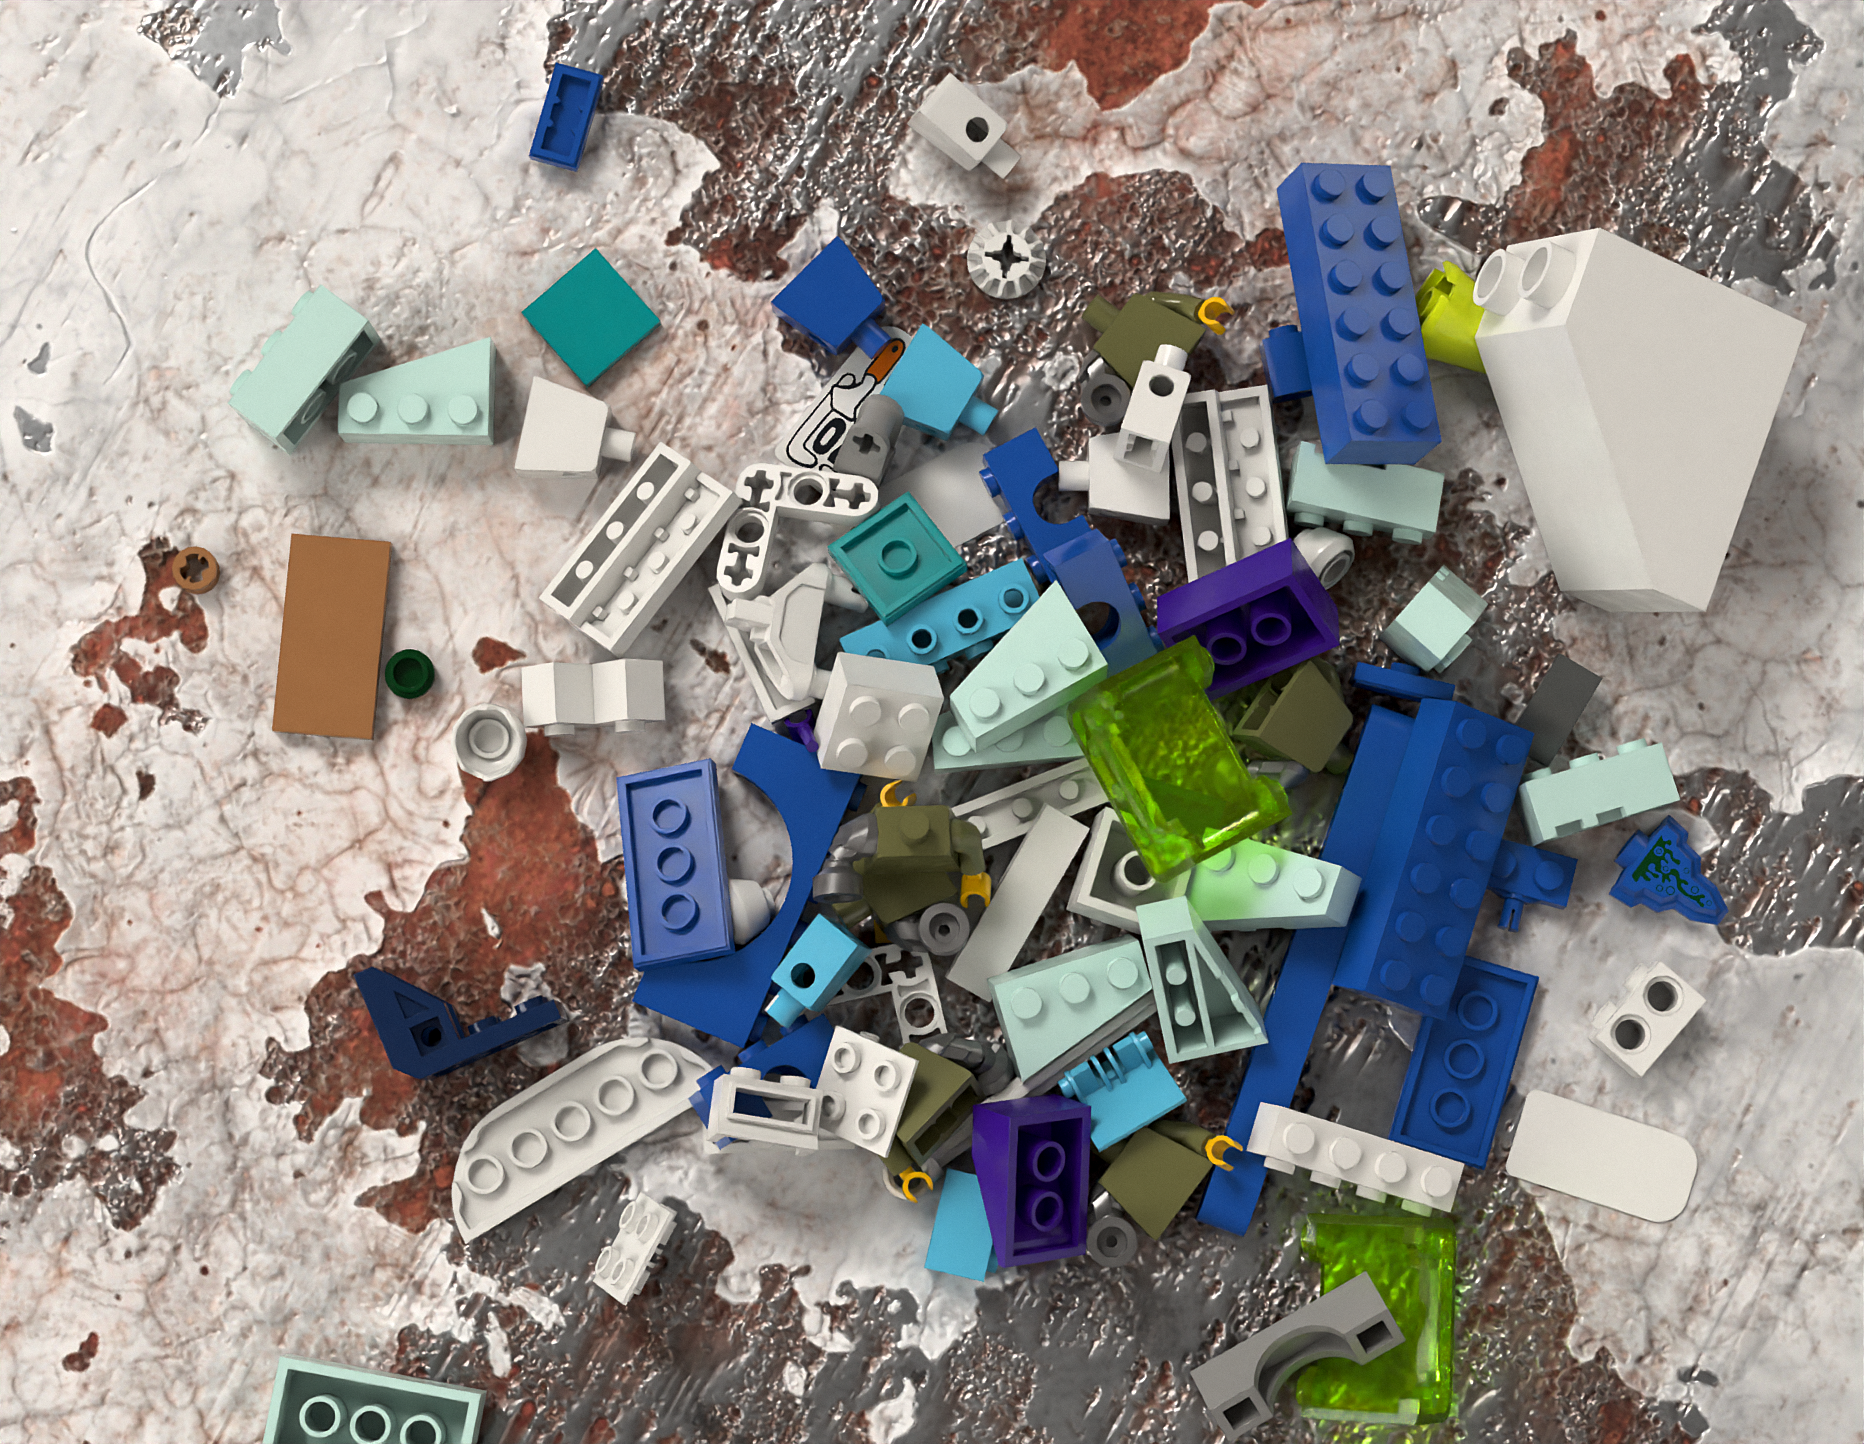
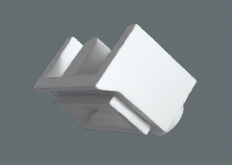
[706,1067,823,1157]

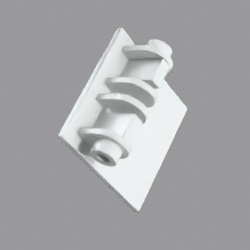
[816,1025,919,1158]
[593,1192,678,1305]

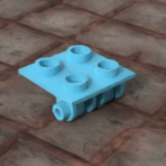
[1057,1031,1187,1152]

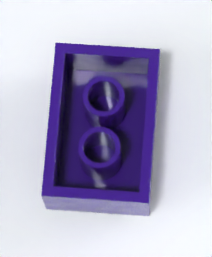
[1157,538,1340,703]

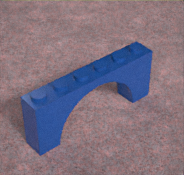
[632,723,868,1049]

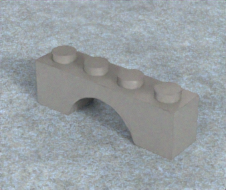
[1190,1271,1406,1442]

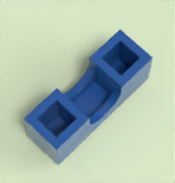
[979,427,1092,587]
[1043,528,1165,697]
[688,1013,834,1150]

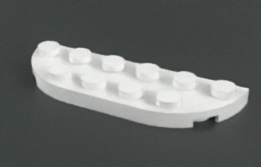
[451,1037,713,1244]

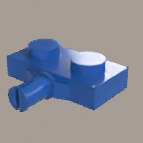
[1486,839,1578,932]

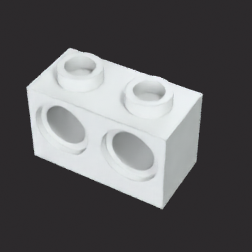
[1588,960,1707,1078]

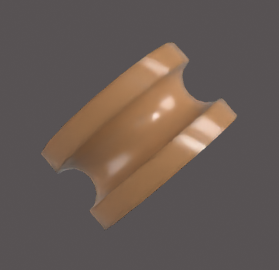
[172,546,220,595]

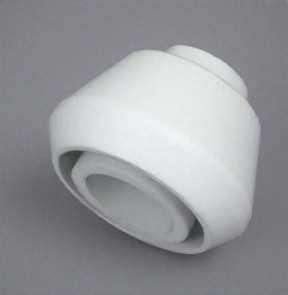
[1293,527,1355,590]
[728,878,775,945]

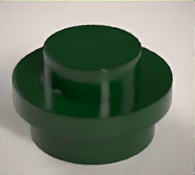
[385,649,435,699]

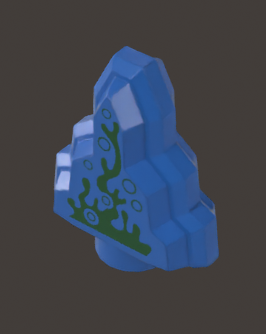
[1609,815,1729,926]

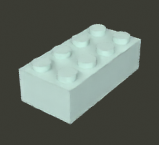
[262,1354,487,1444]

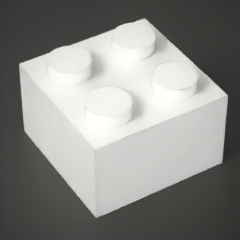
[813,652,944,782]
[1066,807,1201,935]

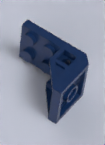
[353,967,570,1081]

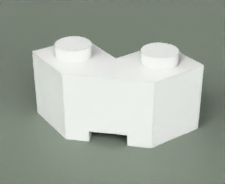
[521,659,665,737]

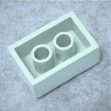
[228,284,381,455]

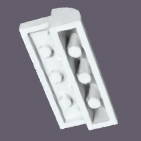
[1171,385,1289,583]
[539,441,742,659]

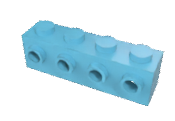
[839,558,1040,676]

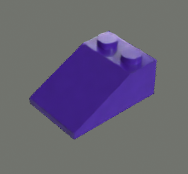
[972,1094,1091,1268]

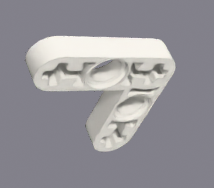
[717,463,881,601]
[804,944,947,1045]

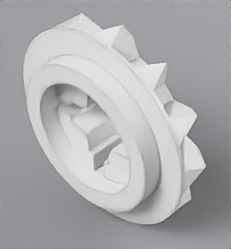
[967,219,1046,299]

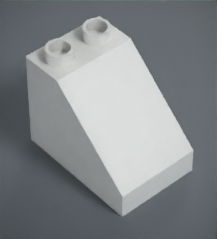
[1473,228,1807,613]

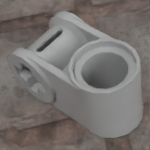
[833,394,905,489]

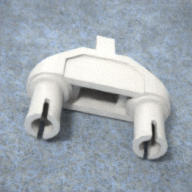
[724,562,869,702]

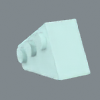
[1285,441,1445,545]
[1135,896,1269,1064]

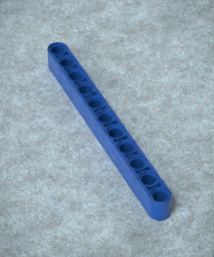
[1195,704,1415,1237]

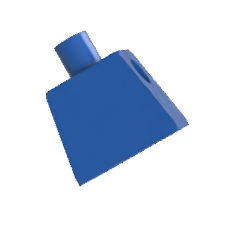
[771,236,892,360]

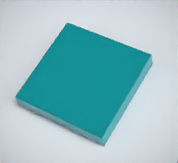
[521,248,661,388]
[827,491,968,627]

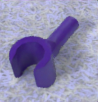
[784,709,819,752]

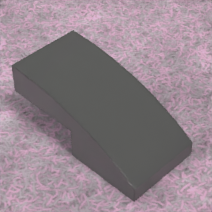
[1514,653,1603,768]

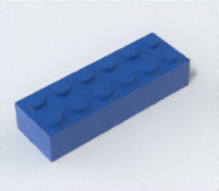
[1276,163,1442,465]
[1332,698,1535,1021]

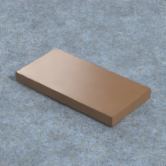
[272,533,393,741]

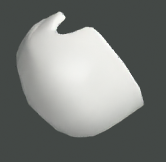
[451,703,527,782]

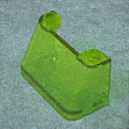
[1066,635,1293,883]
[1296,1213,1457,1426]

